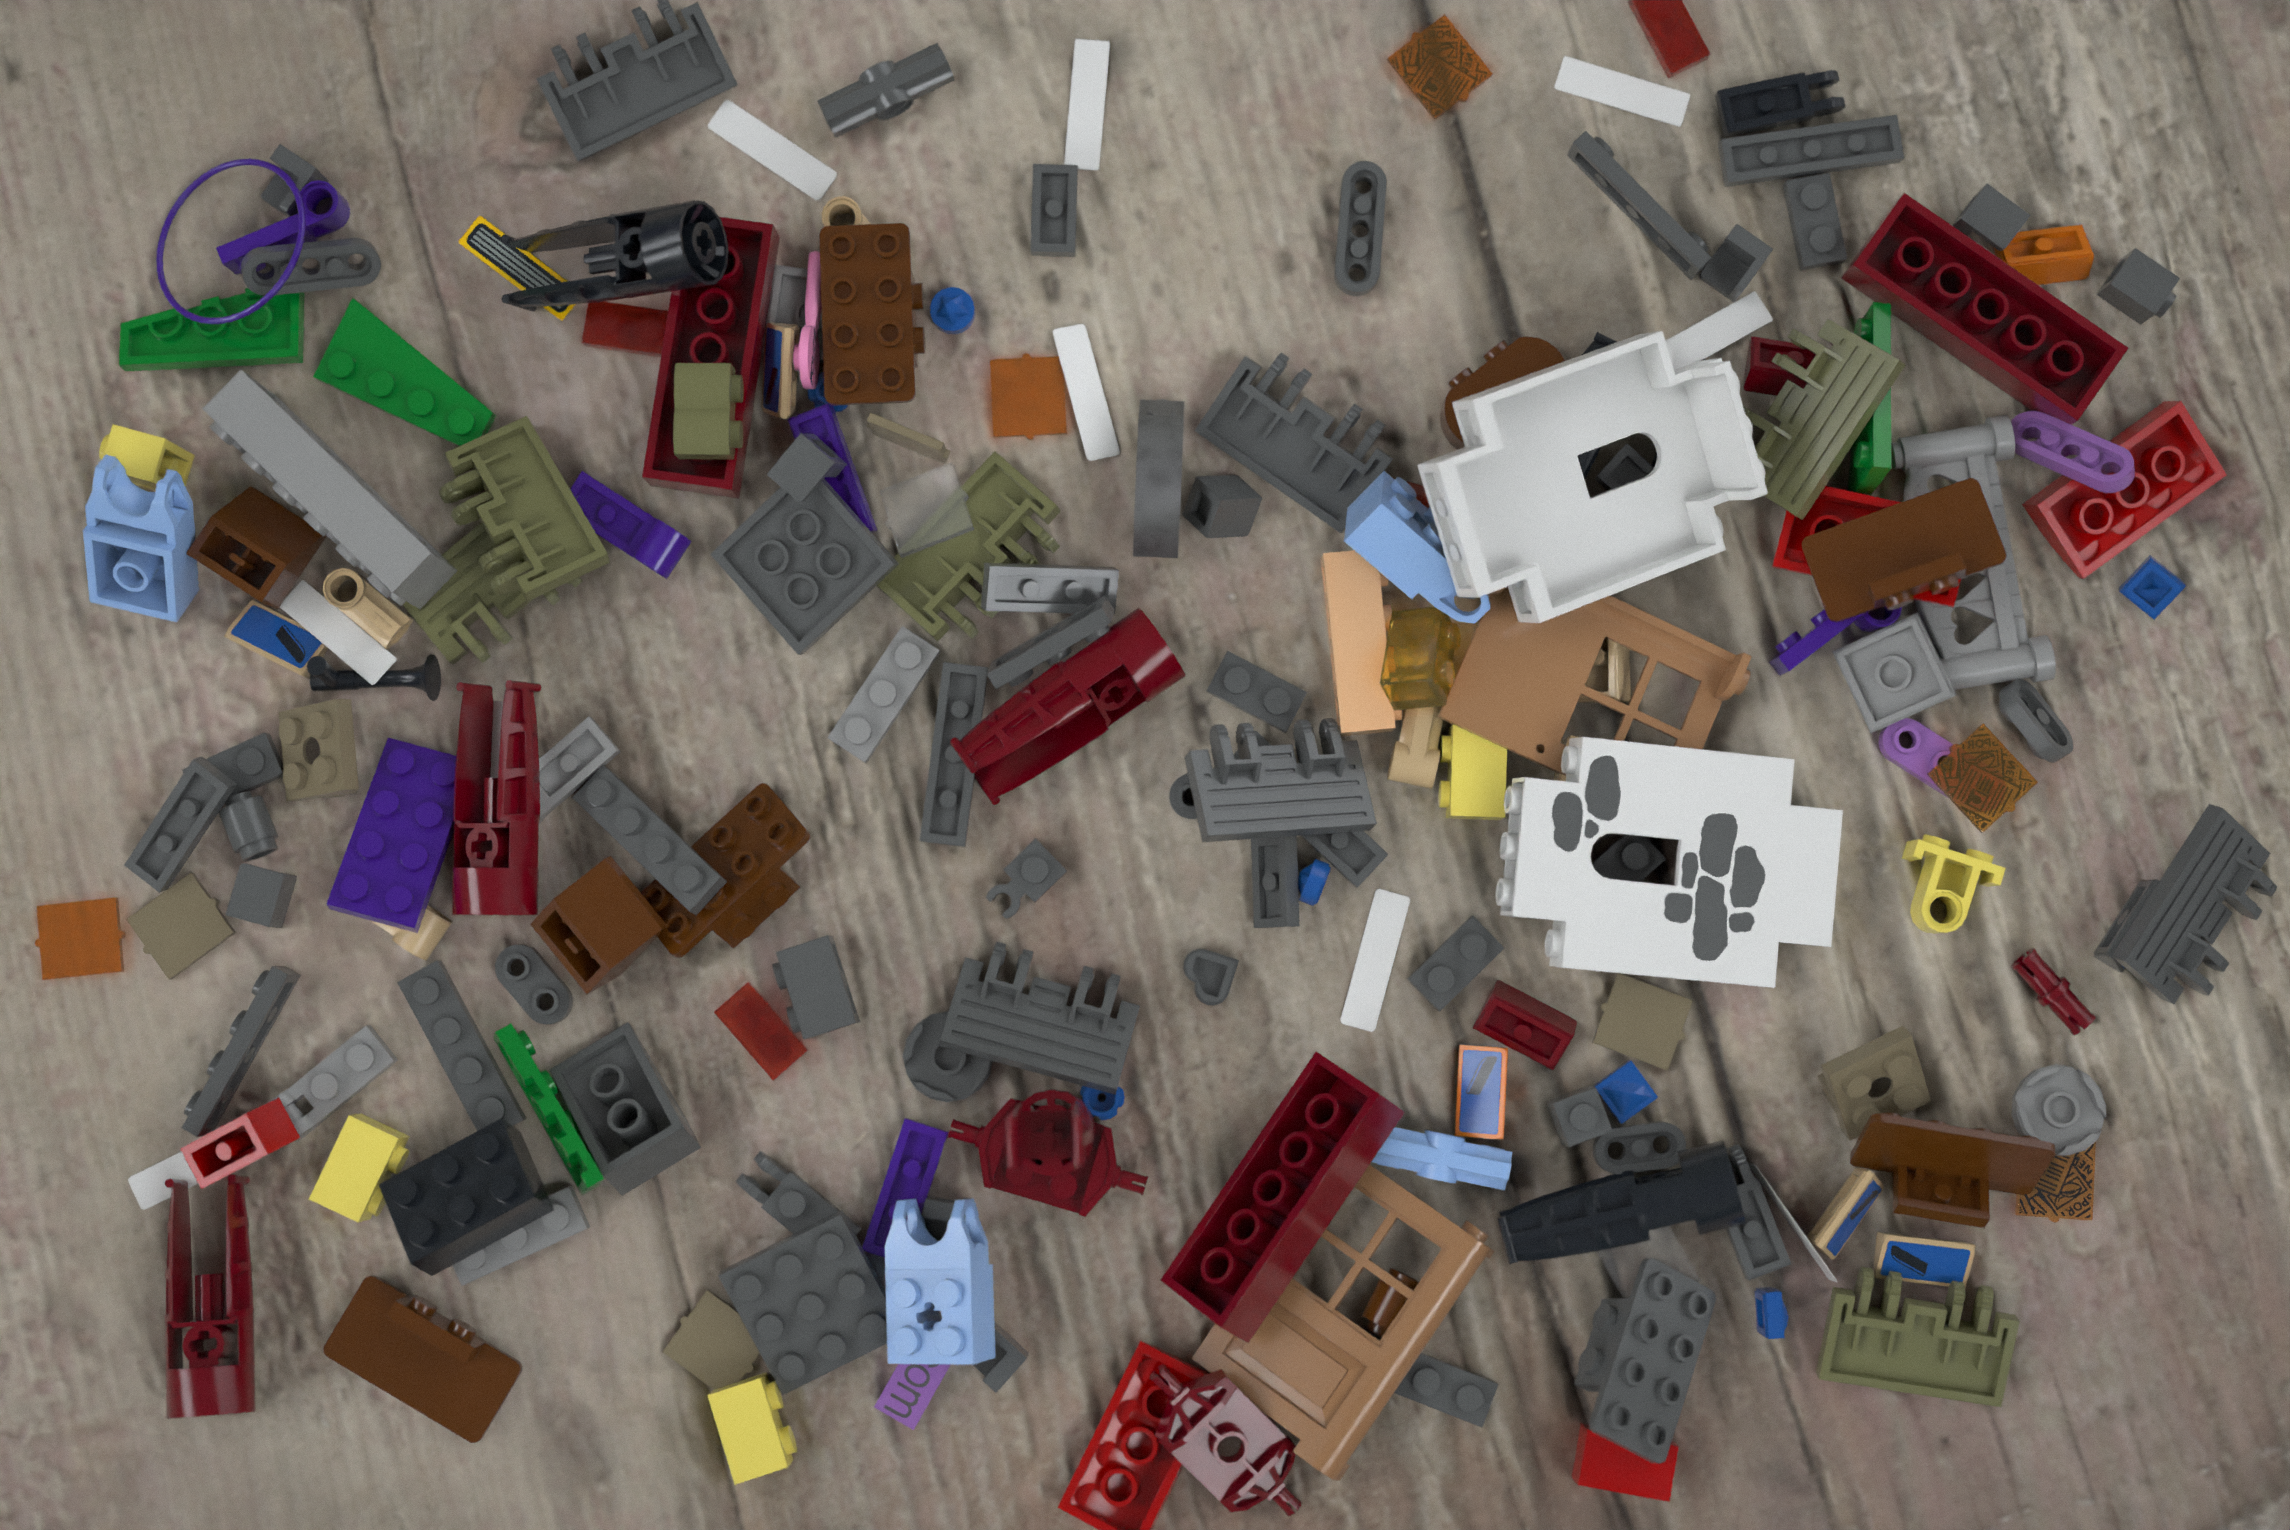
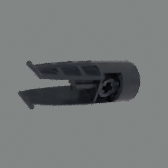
[501,200,729,312]
[1497,1140,1746,1264]

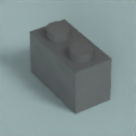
[772,935,860,1039]

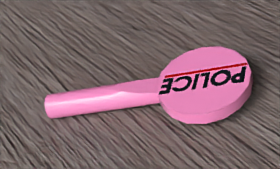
[793,251,822,389]

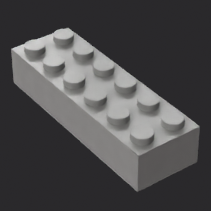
[202,370,458,609]

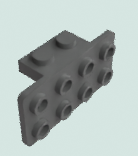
[1574,1258,1716,1464]

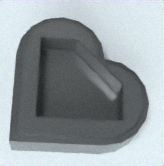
[1183,949,1239,1006]

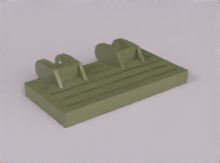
[1743,319,1905,520]
[439,416,610,601]
[877,451,1061,642]
[403,522,583,664]
[1816,1267,2020,1407]

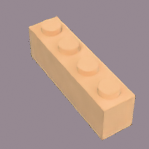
[1321,550,1402,737]

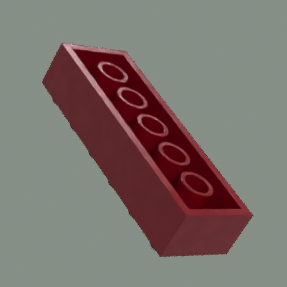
[1841,193,2129,425]
[642,217,780,499]
[1160,1051,1405,1343]

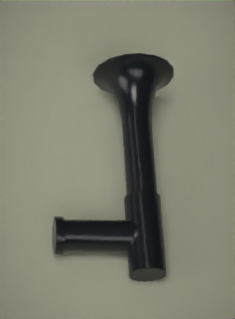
[307,654,441,701]

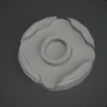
[2011,1064,2107,1157]

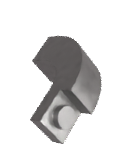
[1133,399,1185,558]

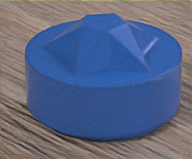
[930,287,975,335]
[1298,859,1331,906]

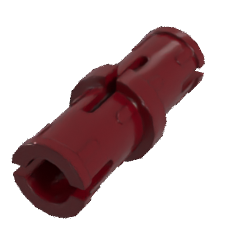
[2011,948,2096,1035]

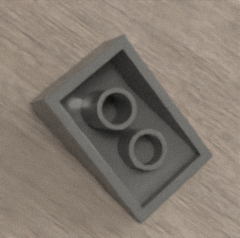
[550,1022,701,1196]

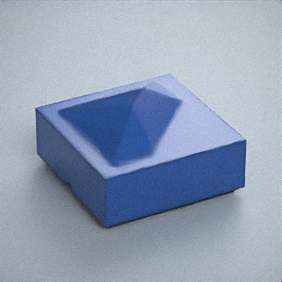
[2119,555,2186,620]
[1592,1060,1658,1124]
[1754,1287,1789,1339]

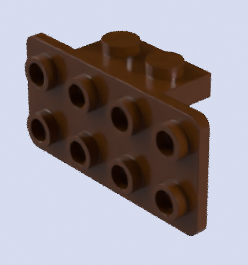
[819,223,926,406]
[1802,478,2007,623]
[641,783,810,958]
[1850,1112,2055,1228]
[323,1275,523,1443]

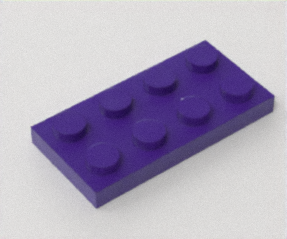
[326,738,456,933]

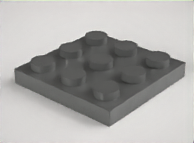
[711,479,899,655]
[718,1210,887,1395]

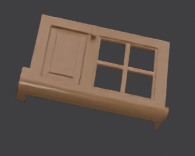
[1438,586,1752,776]
[1191,1165,1495,1481]

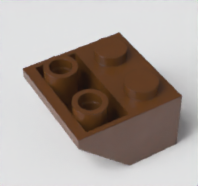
[186,486,327,610]
[530,856,667,994]

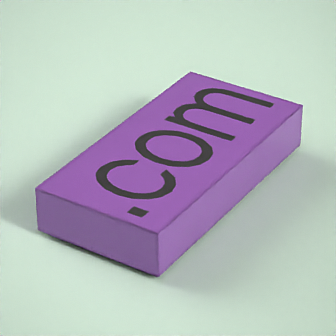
[874,1364,951,1430]

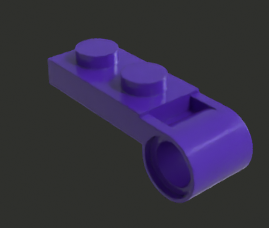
[216,180,350,275]
[570,471,692,579]
[1769,606,1902,676]

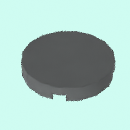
[903,1011,993,1102]

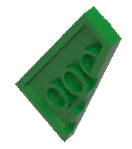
[119,288,305,372]
[313,298,497,447]
[1848,302,1891,496]
[493,1024,604,1196]

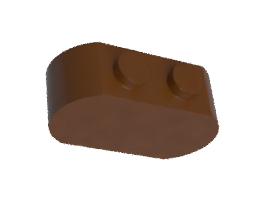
[1440,336,1565,450]

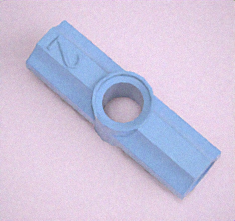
[1372,1127,1512,1191]

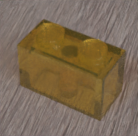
[1380,607,1461,710]

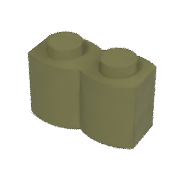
[674,363,744,459]

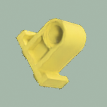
[1902,834,2006,934]

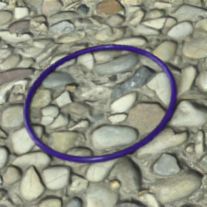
[156,158,306,324]

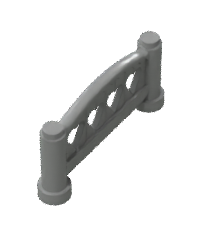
[1891,415,2056,690]

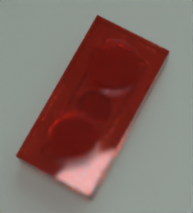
[1628,0,1710,79]
[582,301,668,358]
[714,982,809,1081]

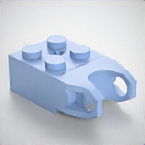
[83,455,199,622]
[1344,471,1491,624]
[885,1198,995,1365]

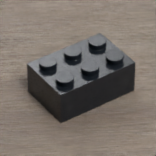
[378,1118,554,1276]

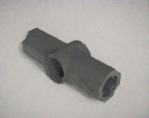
[817,43,955,138]

